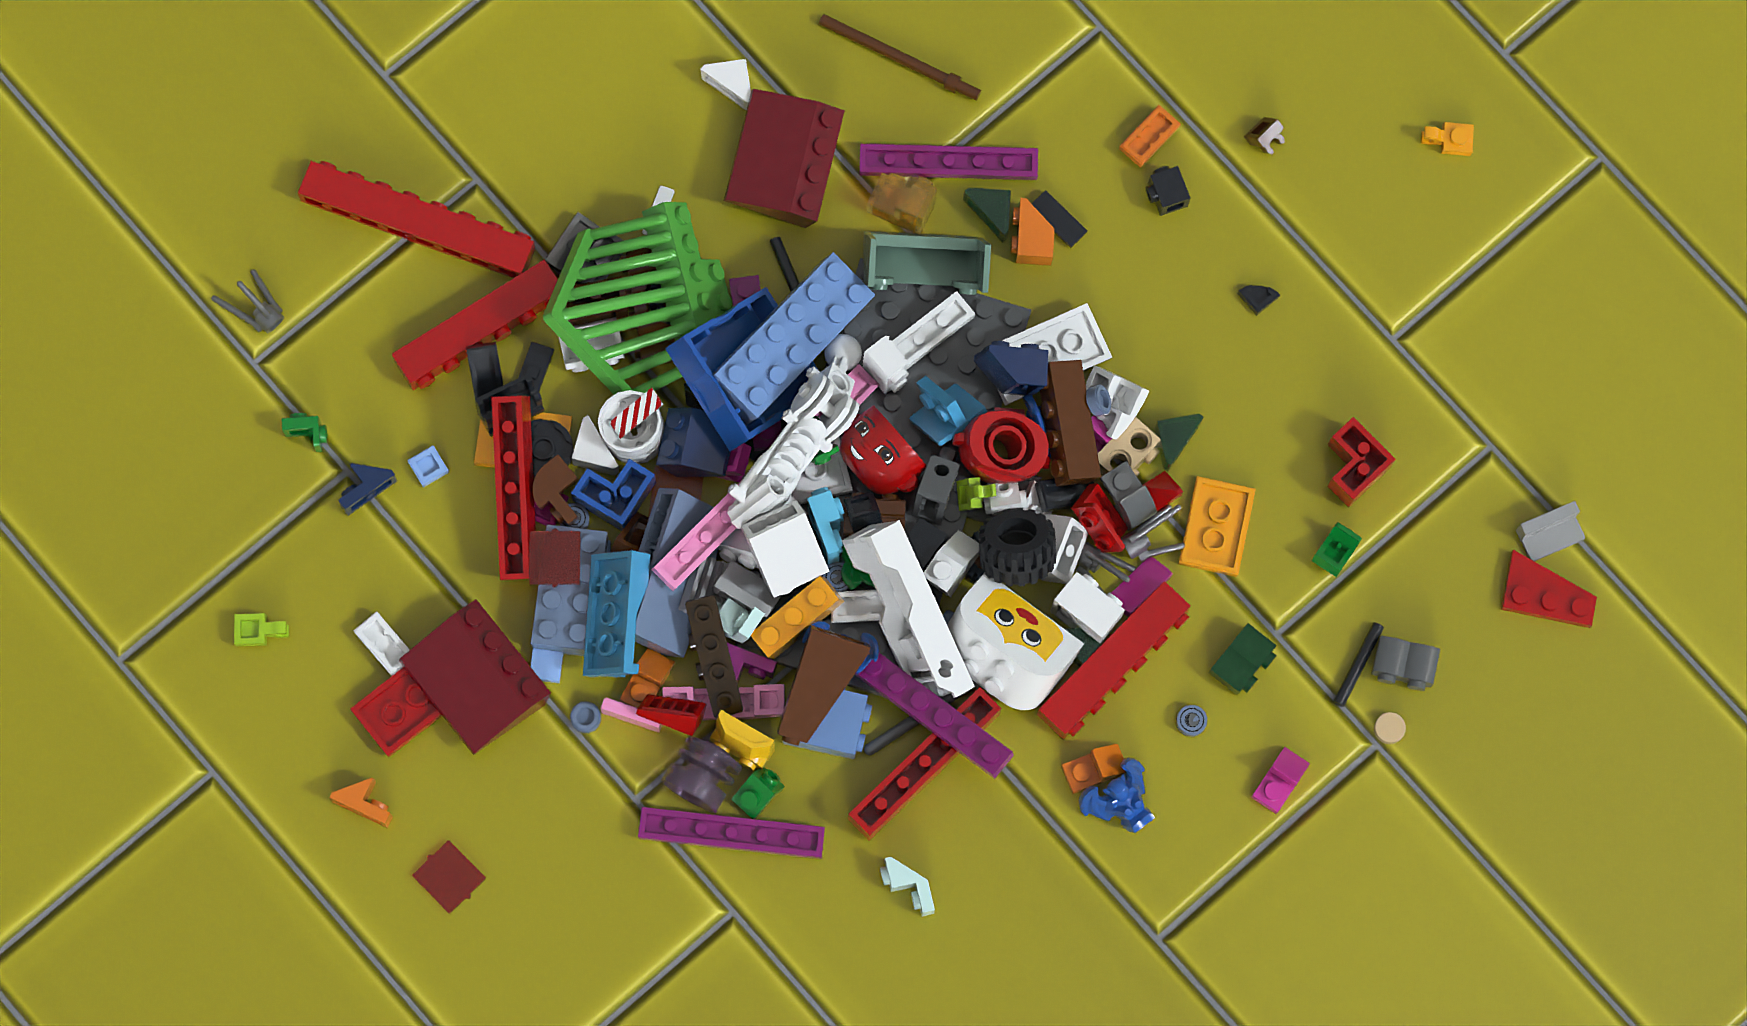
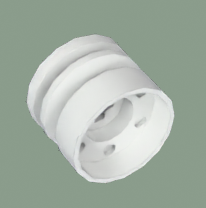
[598,390,665,464]

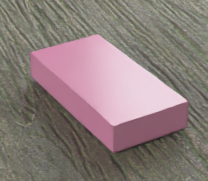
[601,697,662,733]

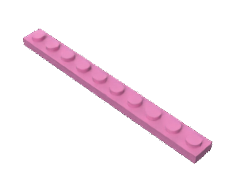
[651,364,879,591]

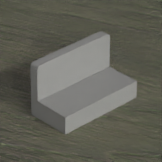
[1516,501,1585,561]
[712,561,782,622]

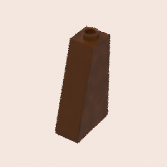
[777,625,871,745]

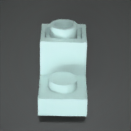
[717,598,765,643]
[880,857,935,916]

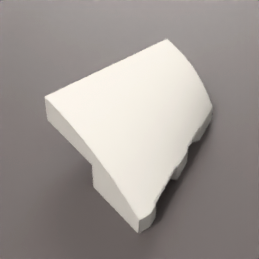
[1086,365,1149,440]

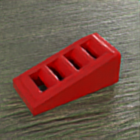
[636,694,707,736]

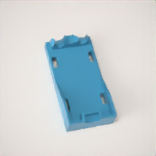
[583,550,650,678]

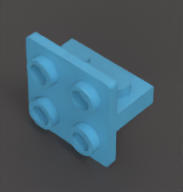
[909,376,987,446]

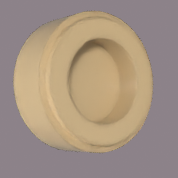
[1374,712,1406,744]

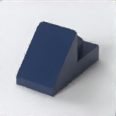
[338,463,397,516]

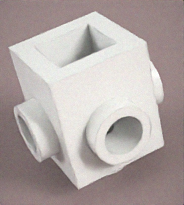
[984,483,1028,514]

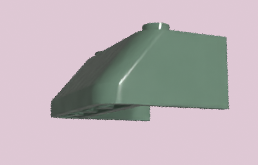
[863,231,991,295]

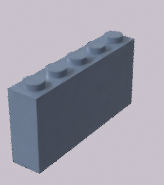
[635,488,719,658]

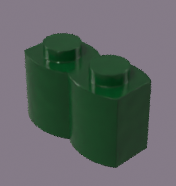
[1209,623,1277,695]

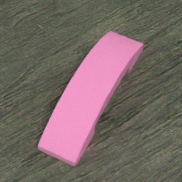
[663,684,785,720]

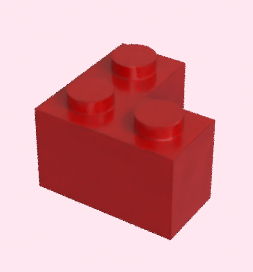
[1327,417,1396,508]

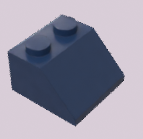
[656,407,731,477]

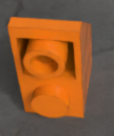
[1011,198,1055,266]

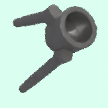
[211,269,284,333]
[1121,505,1185,561]
[1076,542,1136,594]

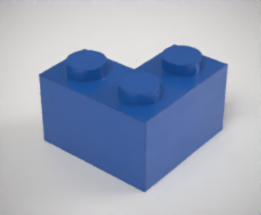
[571,459,656,531]

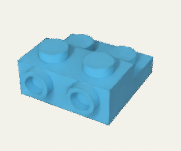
[807,487,844,566]

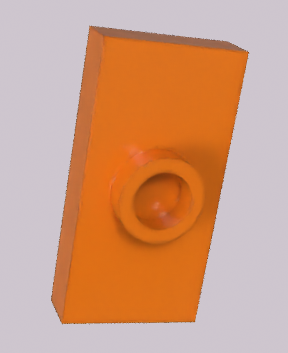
[1119,105,1181,168]

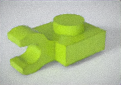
[956,477,997,511]
[234,613,289,646]

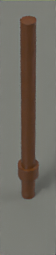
[819,14,982,101]

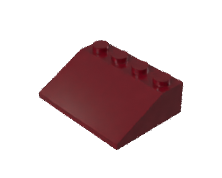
[724,89,845,228]
[399,599,551,755]

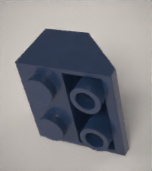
[974,341,1048,396]

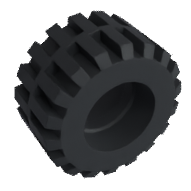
[979,508,1056,587]

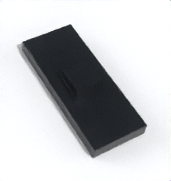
[1032,190,1088,248]
[518,342,555,392]

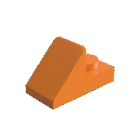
[619,648,675,708]
[1061,744,1126,795]
[329,778,393,828]

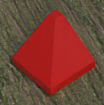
[1142,471,1183,511]

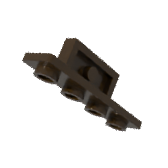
[685,595,743,718]

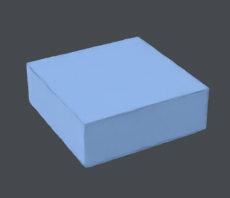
[407,445,449,488]
[530,648,564,683]

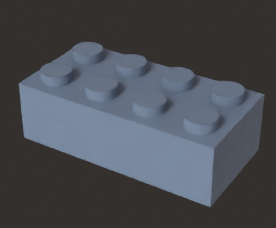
[531,525,609,656]

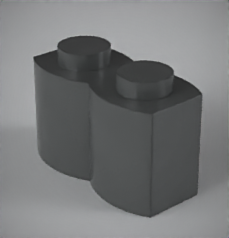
[1371,636,1440,691]

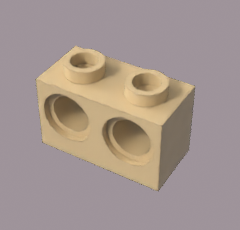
[1098,416,1161,477]

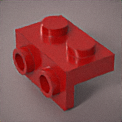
[1071,483,1128,553]

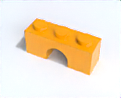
[751,576,845,659]

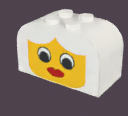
[947,573,1084,710]

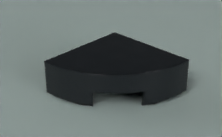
[1237,285,1280,316]

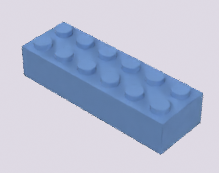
[712,252,875,425]

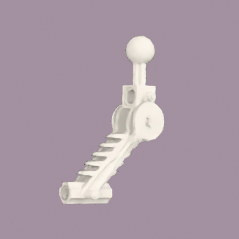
[727,334,862,529]

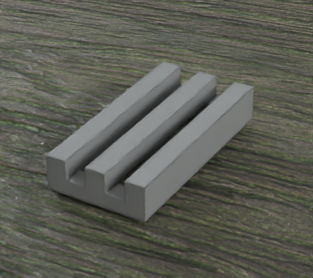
[678,557,724,614]

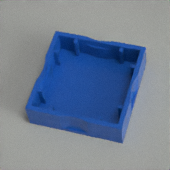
[665,287,818,451]

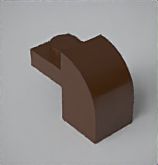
[533,454,579,526]

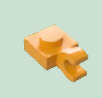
[1421,122,1474,156]

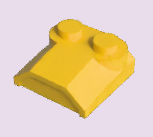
[709,710,775,771]

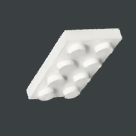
[982,303,1112,405]

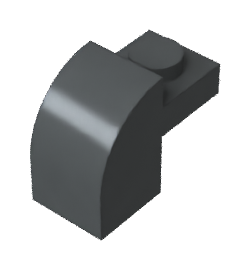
[1100,461,1157,532]

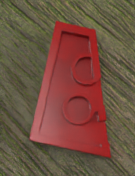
[1501,550,1597,628]

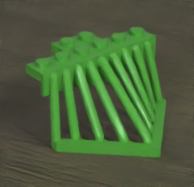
[543,202,732,395]

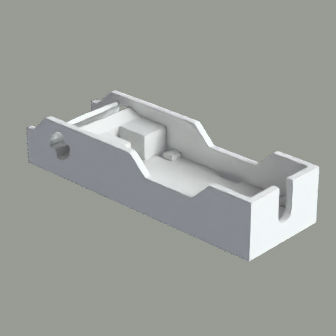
[842,520,975,698]

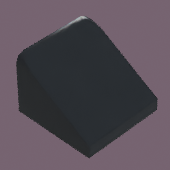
[843,491,882,534]

